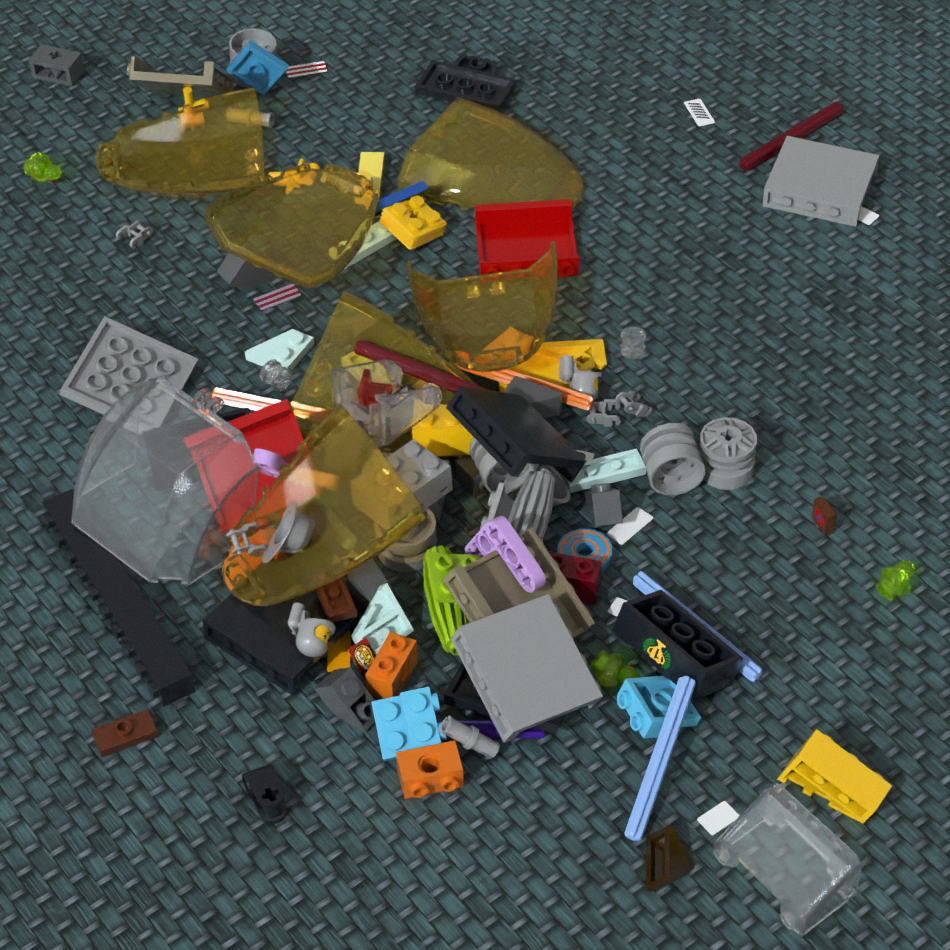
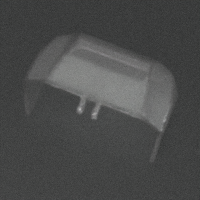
[71,376,259,584]

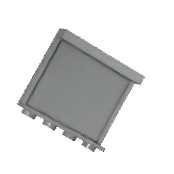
[762,136,879,227]
[451,594,603,743]

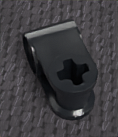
[242,763,287,824]

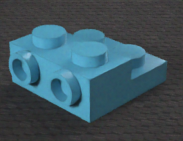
[617,676,701,739]
[371,687,446,762]

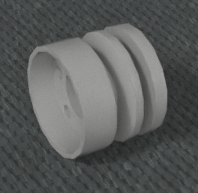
[229,28,277,89]
[699,417,757,490]
[640,423,706,495]
[469,437,539,495]

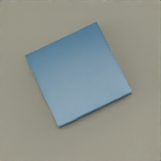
[226,40,289,96]

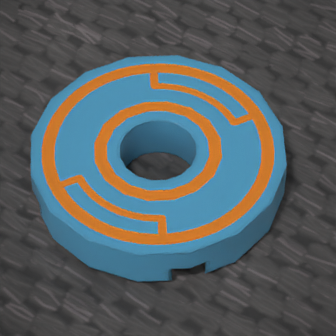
[557,529,612,573]

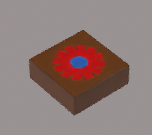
[812,496,837,536]

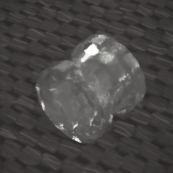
[620,326,646,359]
[260,359,293,392]

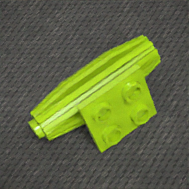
[423,546,481,655]

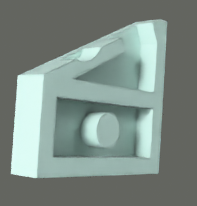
[245,329,314,376]
[351,583,414,655]

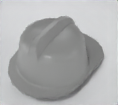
[262,501,315,564]

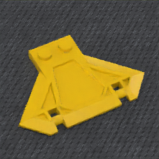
[478,329,607,419]

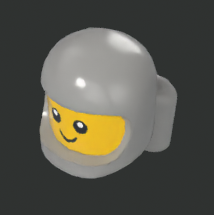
[559,355,602,400]
[288,603,336,657]

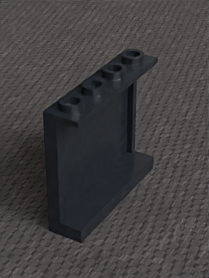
[446,386,587,483]
[203,559,359,696]

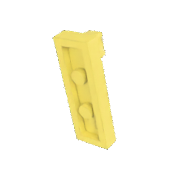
[355,152,385,205]

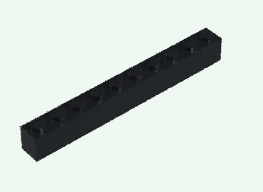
[41,489,195,707]

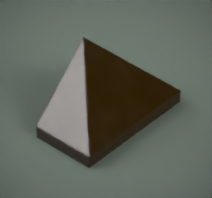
[646,825,694,893]

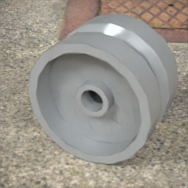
[375,508,437,572]

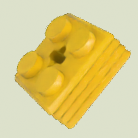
[379,195,447,250]

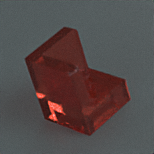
[357,369,393,412]

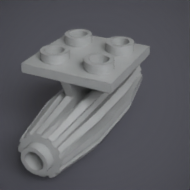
[480,468,556,541]

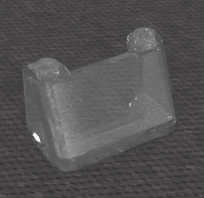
[331,359,442,447]
[713,783,861,937]

